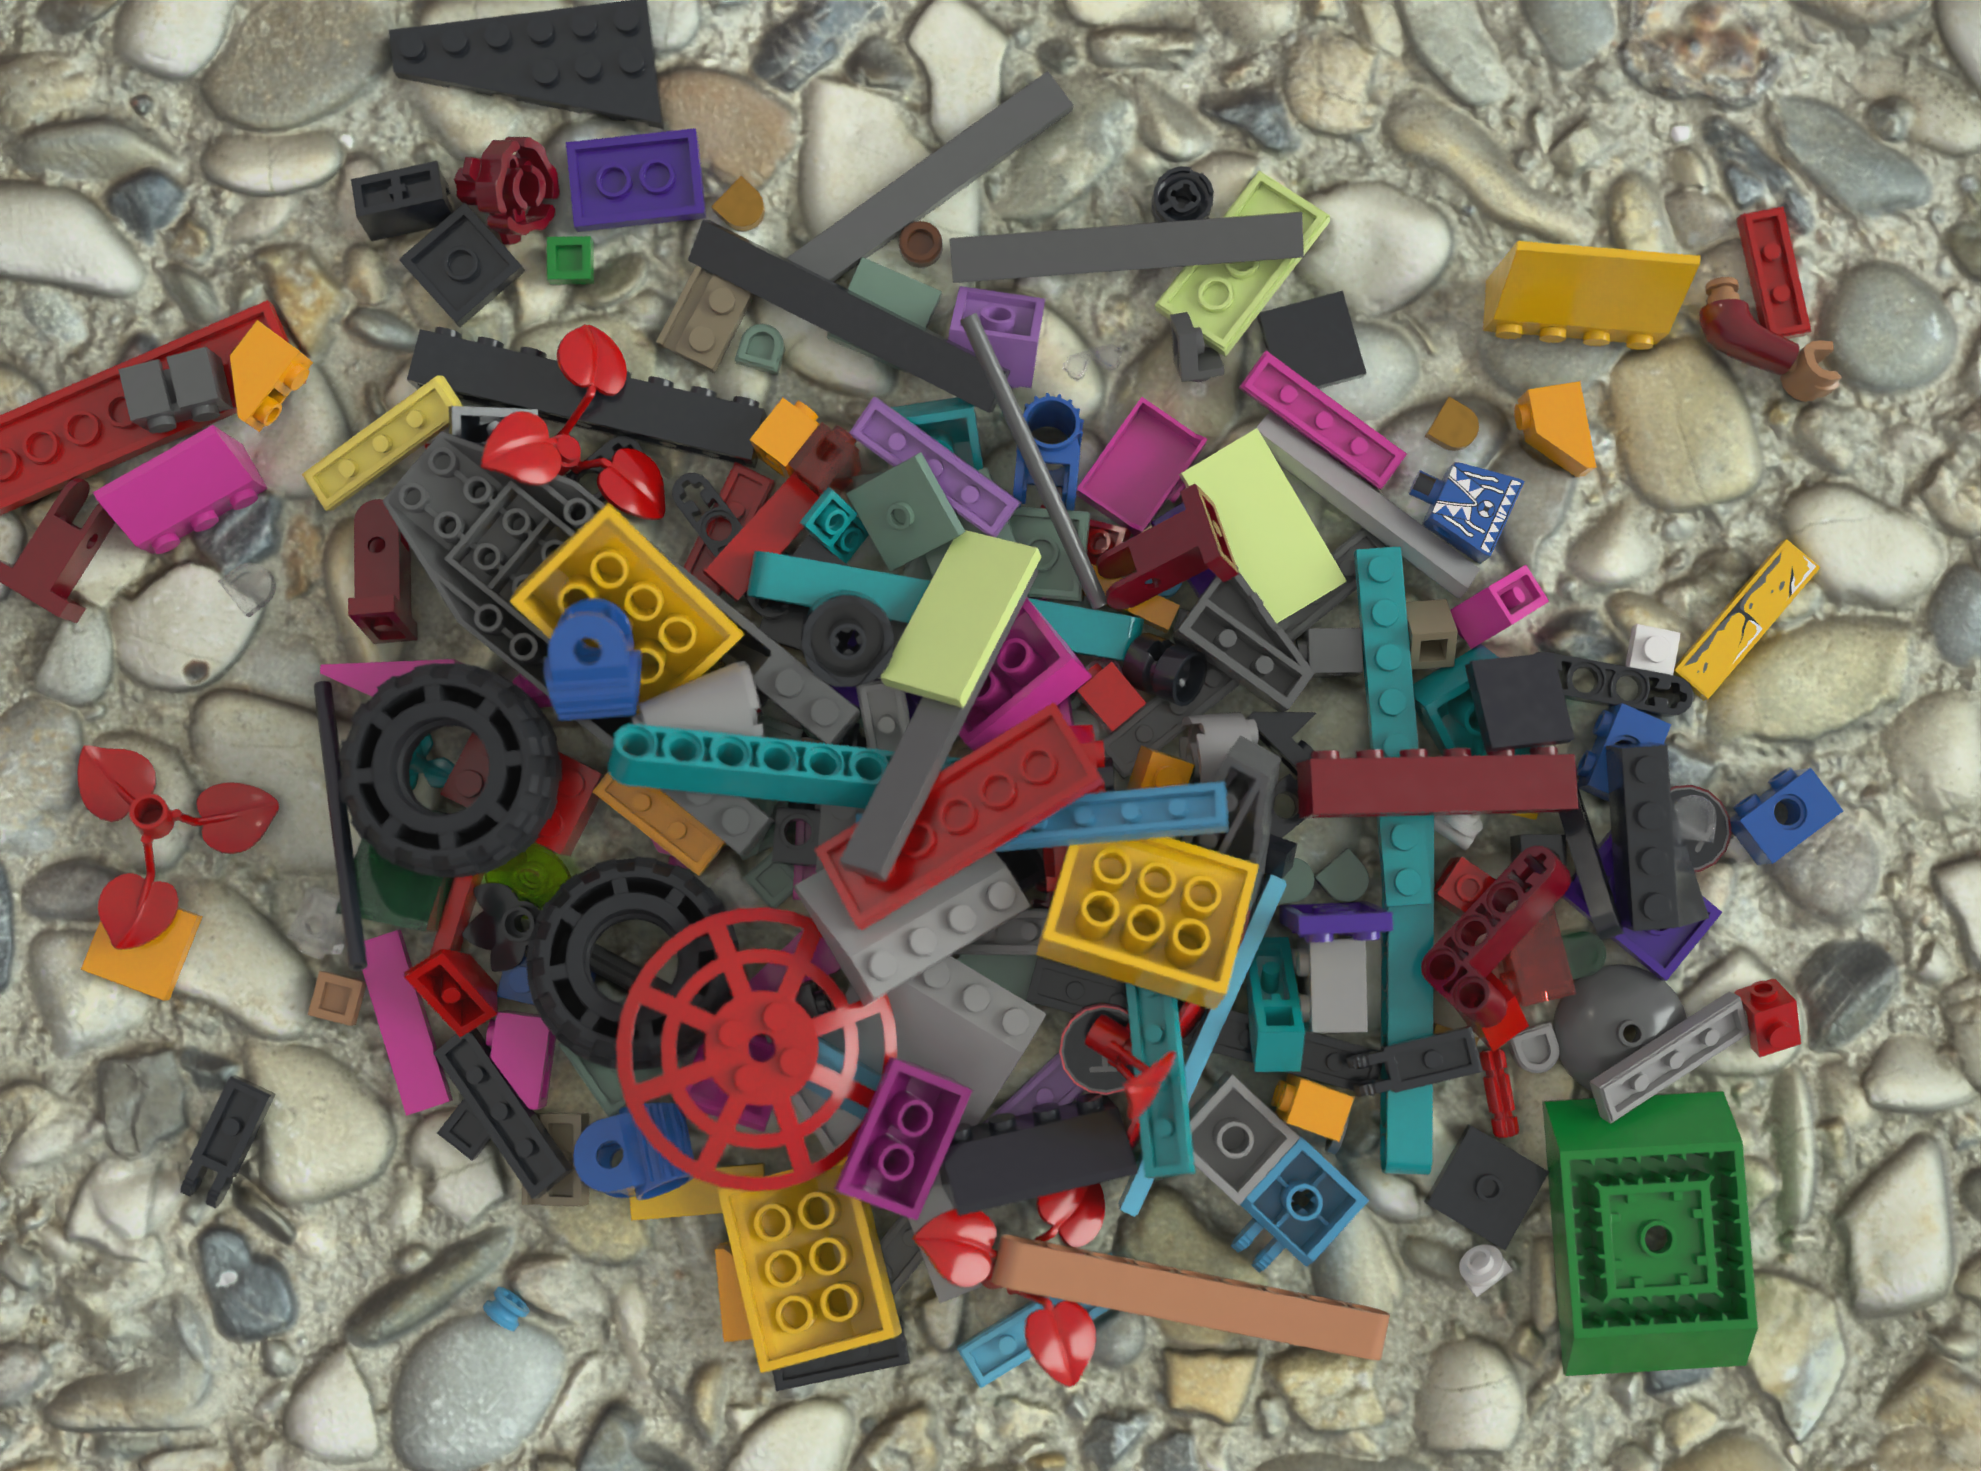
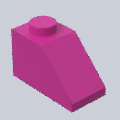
[1450,565,1549,649]
[486,1010,556,1110]

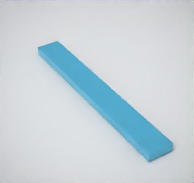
[1118,874,1287,1217]

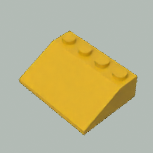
[1483,241,1700,350]
[509,503,744,714]
[1035,837,1259,1010]
[717,1156,902,1373]

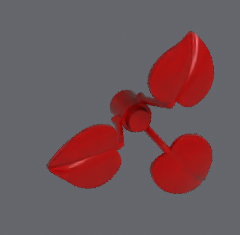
[480,324,666,520]
[77,745,279,950]
[1085,1001,1206,1150]
[913,1183,1105,1388]

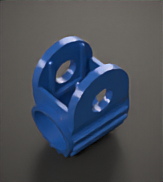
[1013,393,1084,511]
[544,598,641,721]
[573,1102,695,1200]

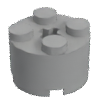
[1179,712,1258,785]

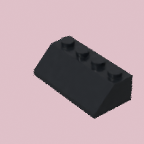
[939,1093,1138,1216]

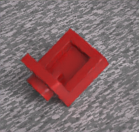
[1734,979,1801,1058]

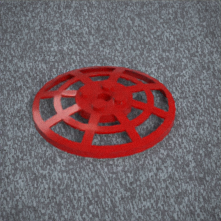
[616,907,897,1192]

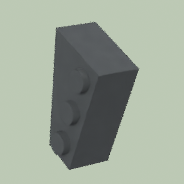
[1172,565,1315,712]

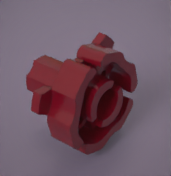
[454,137,560,245]

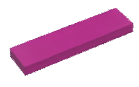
[1238,351,1407,490]
[362,930,453,1116]

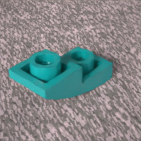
[800,487,869,564]

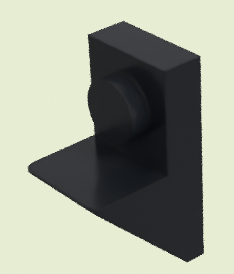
[1246,712,1316,778]

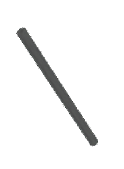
[960,313,1107,610]

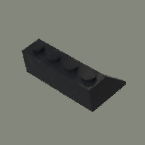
[1606,742,1709,931]

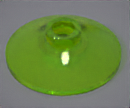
[485,844,571,920]

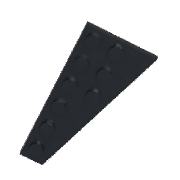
[389,0,664,129]

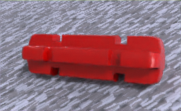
[1479,1049,1520,1138]

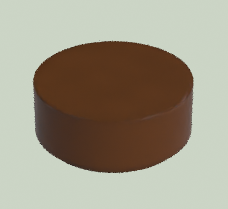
[899,221,943,268]

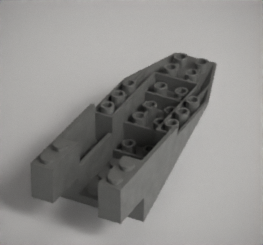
[382,431,862,856]

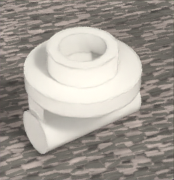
[1434,815,1483,851]
[1459,1245,1513,1298]

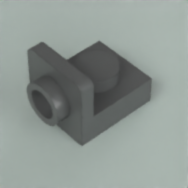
[1170,312,1224,382]

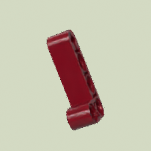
[1421,845,1571,1028]

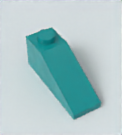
[1246,937,1305,1072]

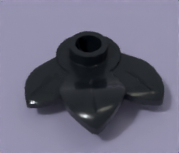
[462,883,542,972]

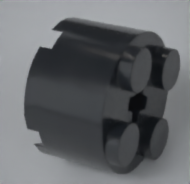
[801,590,894,687]

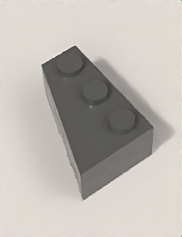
[1181,735,1281,910]

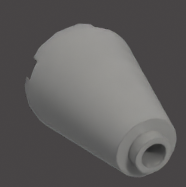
[631,661,763,737]

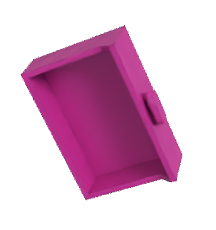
[1076,397,1208,536]

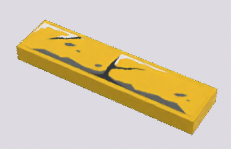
[1673,539,1820,701]

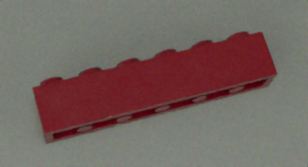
[1297,746,1579,819]

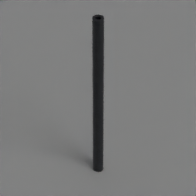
[313,681,368,971]

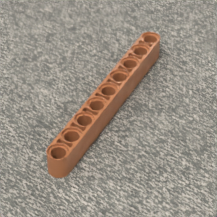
[991,1235,1390,1360]

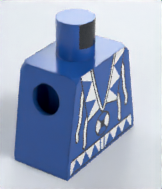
[1408,462,1525,564]

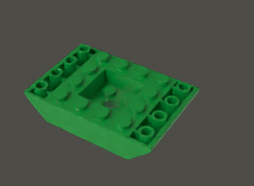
[1542,1091,1758,1376]

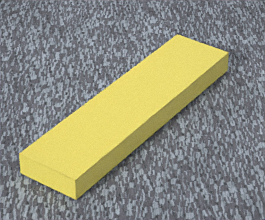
[302,375,463,511]

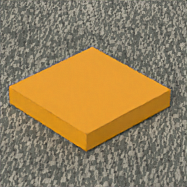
[81,907,203,1001]

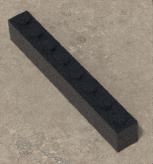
[407,327,767,469]

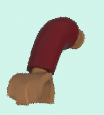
[1699,277,1842,402]

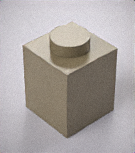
[1406,599,1458,670]

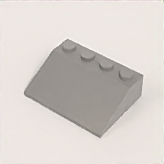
[793,852,1031,1007]
[820,956,1047,1126]

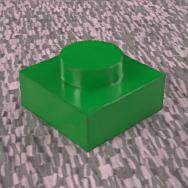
[547,236,594,285]

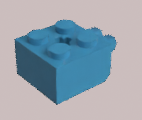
[1231,1133,1369,1272]

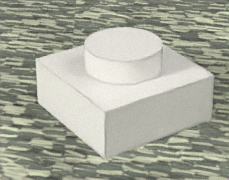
[1625,624,1681,675]

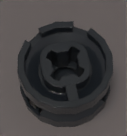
[1151,166,1214,222]

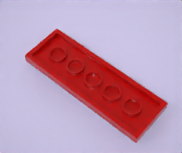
[814,702,1104,931]

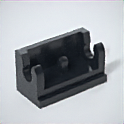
[351,161,454,242]

